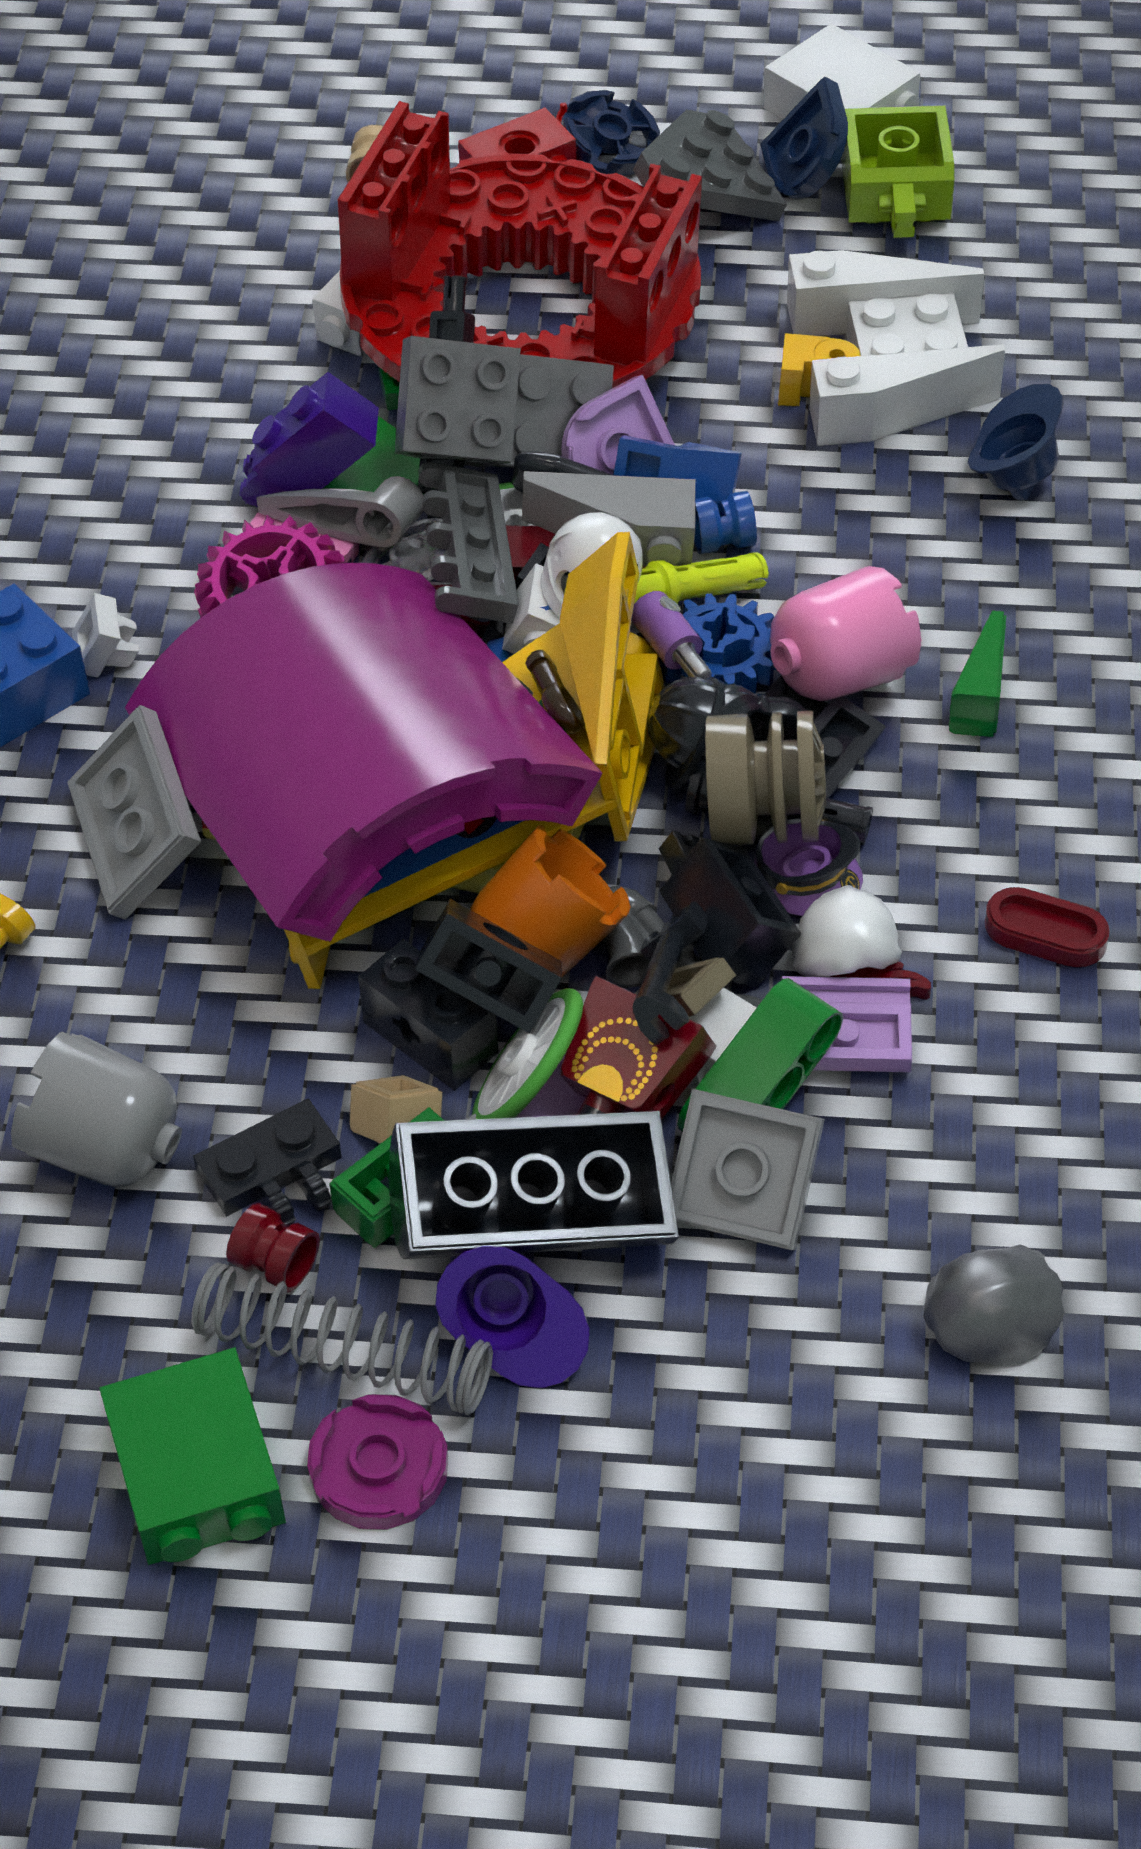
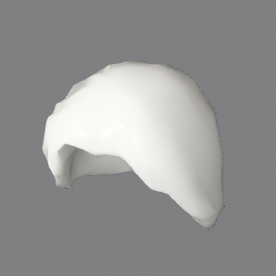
[792,885,902,977]

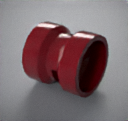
[226,1203,320,1293]

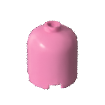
[770,566,922,701]

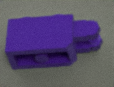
[239,372,379,508]

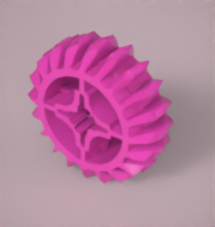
[194,515,345,618]

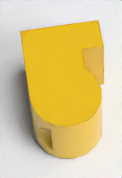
[778,333,861,406]

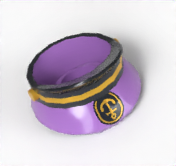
[754,818,863,916]

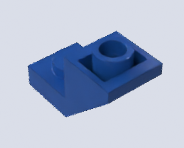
[613,435,742,501]

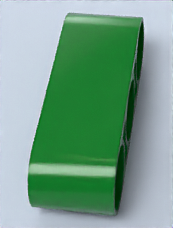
[677,978,843,1132]

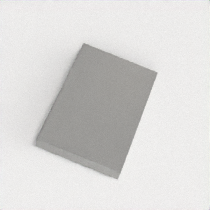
[67,705,201,920]

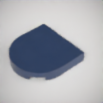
[760,76,848,200]

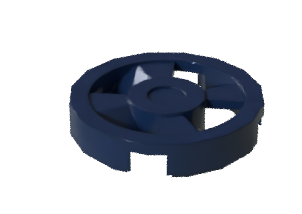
[561,90,660,176]

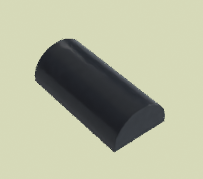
[389,1111,679,1259]

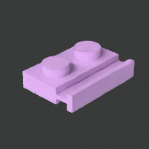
[782,976,912,1072]

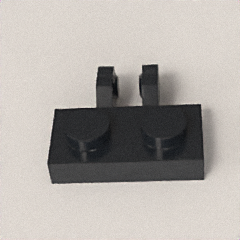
[193,1098,342,1226]

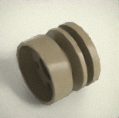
[705,711,827,845]

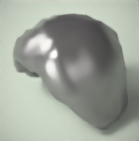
[923,1244,1065,1365]

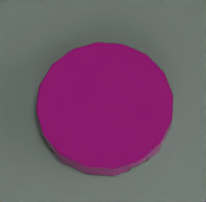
[307,1394,448,1530]

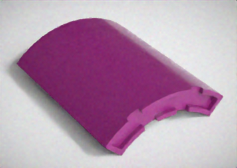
[125,563,603,942]

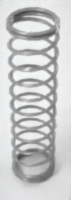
[191,1262,493,1415]

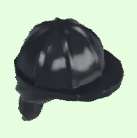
[647,677,814,790]

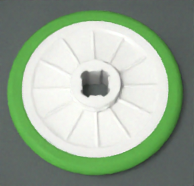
[472,988,583,1119]

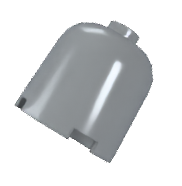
[11,1032,182,1188]

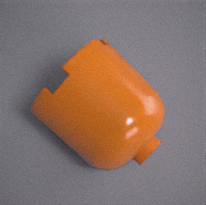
[470,825,631,977]

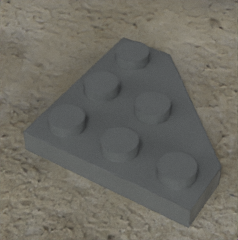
[633,109,787,221]

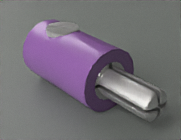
[631,591,712,679]

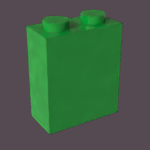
[99,1347,286,1565]

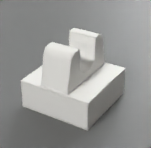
[72,593,140,678]

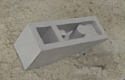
[522,471,695,567]

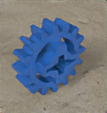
[658,593,776,694]

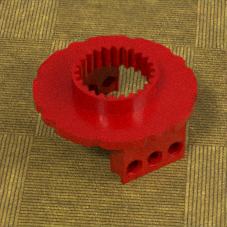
[338,101,702,388]

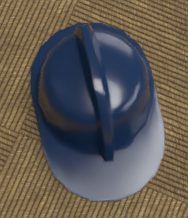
[967,384,1064,501]

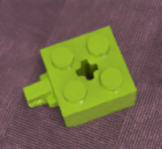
[841,105,954,238]

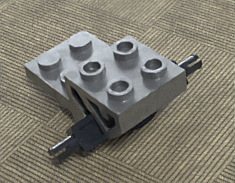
[395,276,614,529]

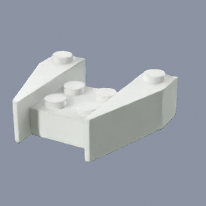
[787,250,1005,446]

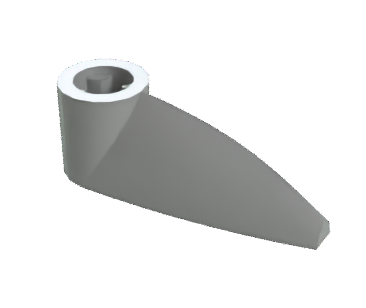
[257,476,424,547]

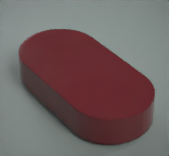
[985,887,1109,967]

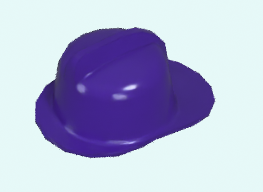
[435,1246,590,1388]

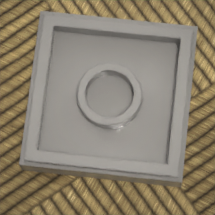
[671,1089,825,1250]

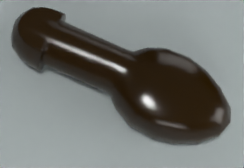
[525,650,585,734]

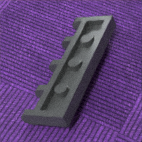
[418,462,519,624]

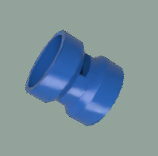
[694,491,757,554]

